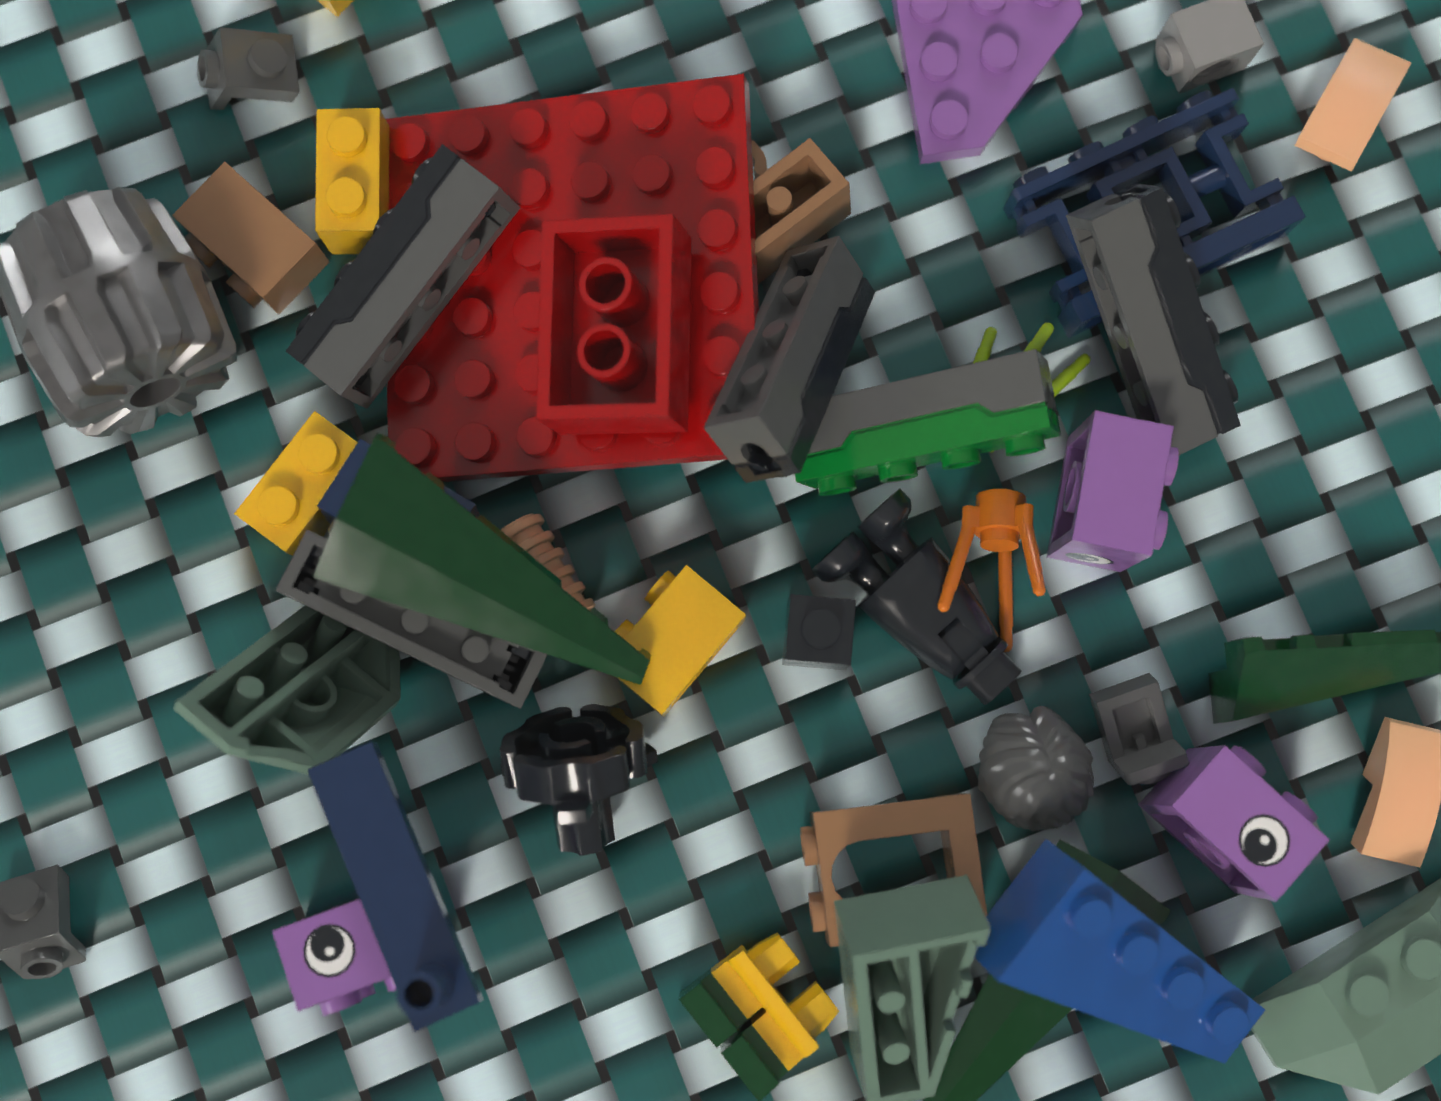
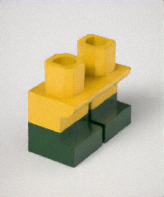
[679,932,839,1101]

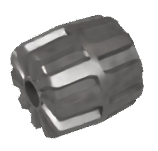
[0,187,237,437]

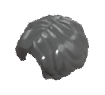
[978,706,1094,831]

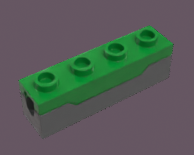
[795,349,1062,496]

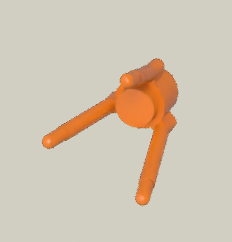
[937,489,1046,653]

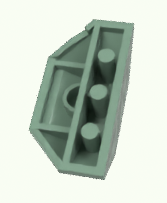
[174,606,401,775]
[1251,878,1441,1095]

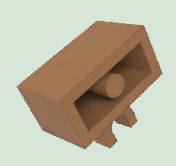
[751,138,851,284]

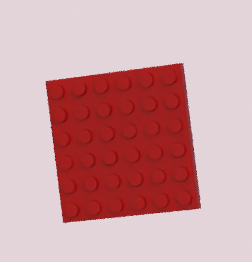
[386,74,759,482]

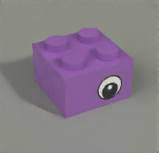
[1046,411,1179,572]
[1138,745,1329,901]
[272,899,397,1016]

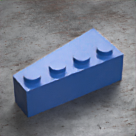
[974,839,1265,1064]

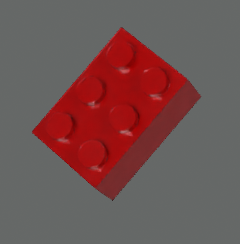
[536,214,692,435]

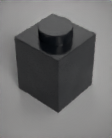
[782,594,856,670]

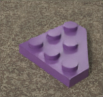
[892,0,1083,164]

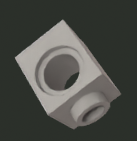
[1155,0,1264,93]

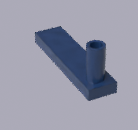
[307,741,483,1032]

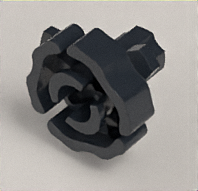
[499,704,658,856]

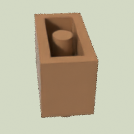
[172,162,329,315]

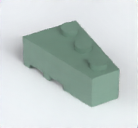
[834,875,991,1101]

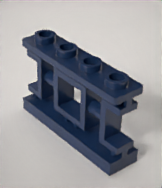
[1003,88,1306,339]

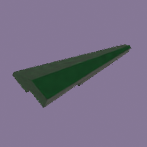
[313,433,651,685]
[1208,629,1441,724]
[923,839,1171,1101]

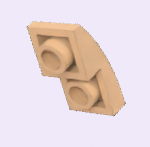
[1295,38,1411,172]
[1351,717,1441,868]

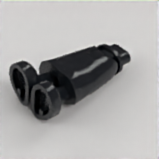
[812,488,1022,705]

